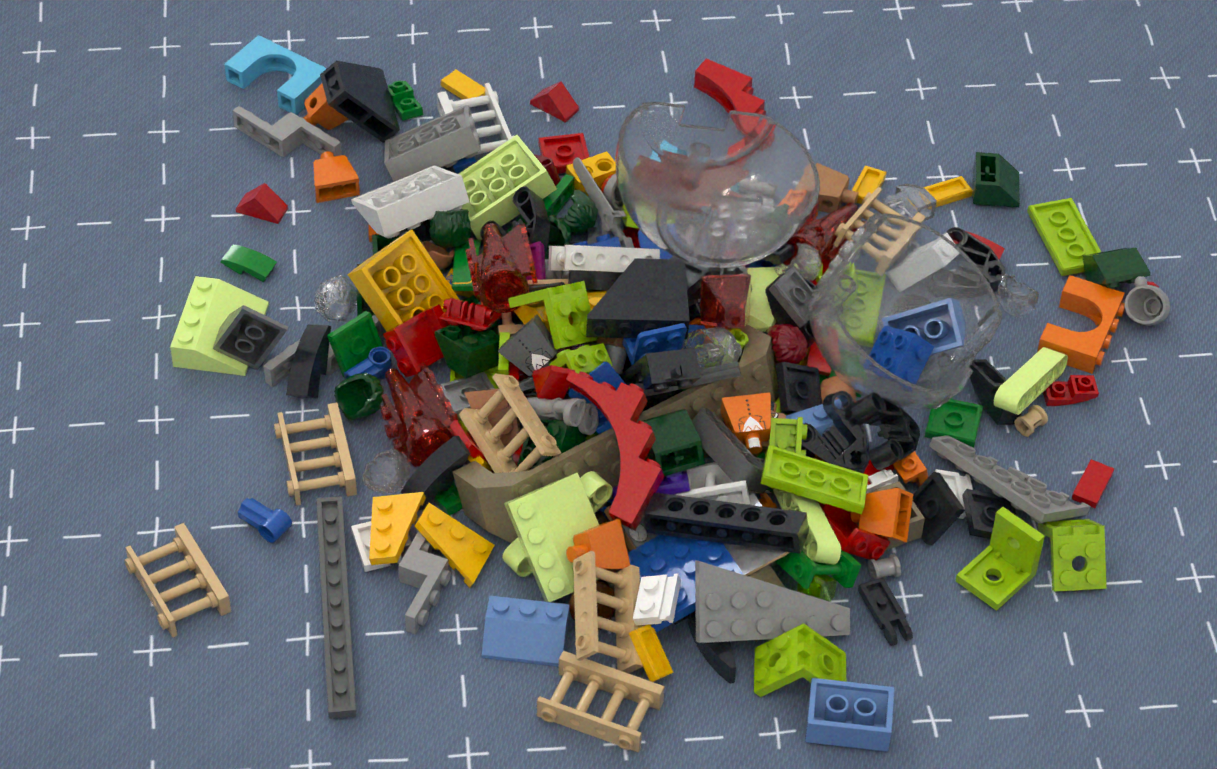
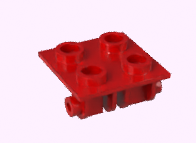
[439,298,502,331]

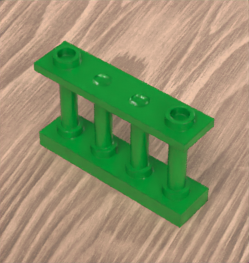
[775,549,862,589]

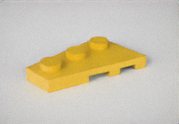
[369,492,426,565]
[415,503,495,588]

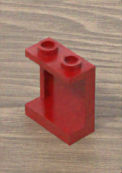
[383,304,450,378]
[818,502,891,561]

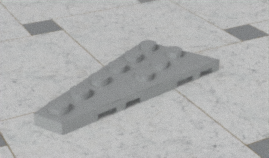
[929,436,1091,523]
[695,560,850,643]

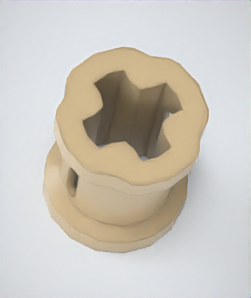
[1014,405,1048,437]

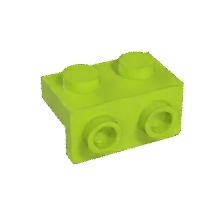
[549,343,612,374]
[769,417,807,456]

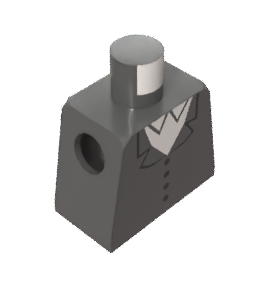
[498,315,559,376]

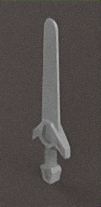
[573,158,634,248]

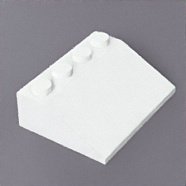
[351,165,470,238]

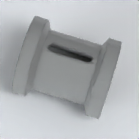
[868,554,901,580]

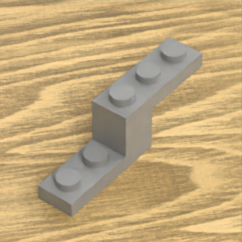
[233,106,342,158]
[264,315,382,387]
[398,531,451,634]

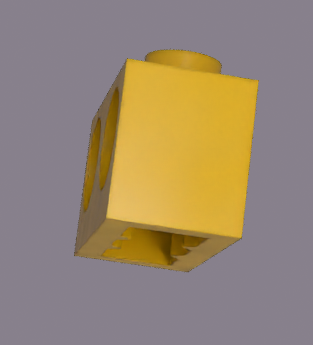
[566,151,620,196]

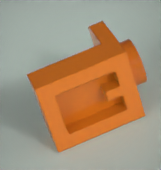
[893,451,928,487]

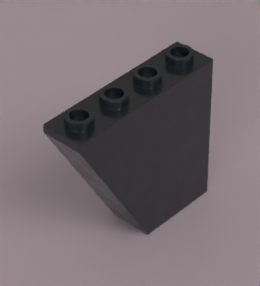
[320,60,400,143]
[586,258,689,339]

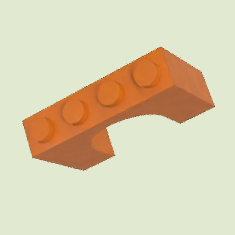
[1037,275,1125,374]

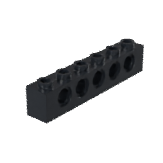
[644,492,809,554]

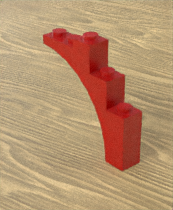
[694,58,778,176]
[566,371,664,531]

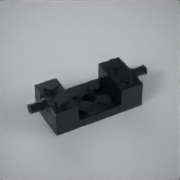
[620,348,701,408]

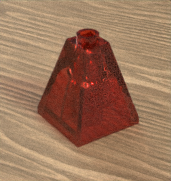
[700,274,751,329]

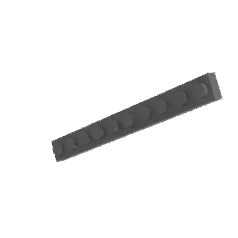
[316,496,356,719]

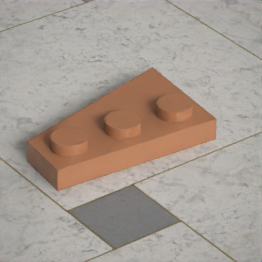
[464,389,521,447]

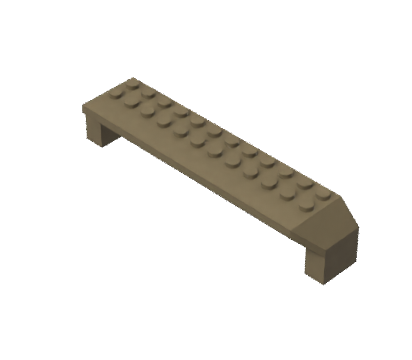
[453,323,779,543]

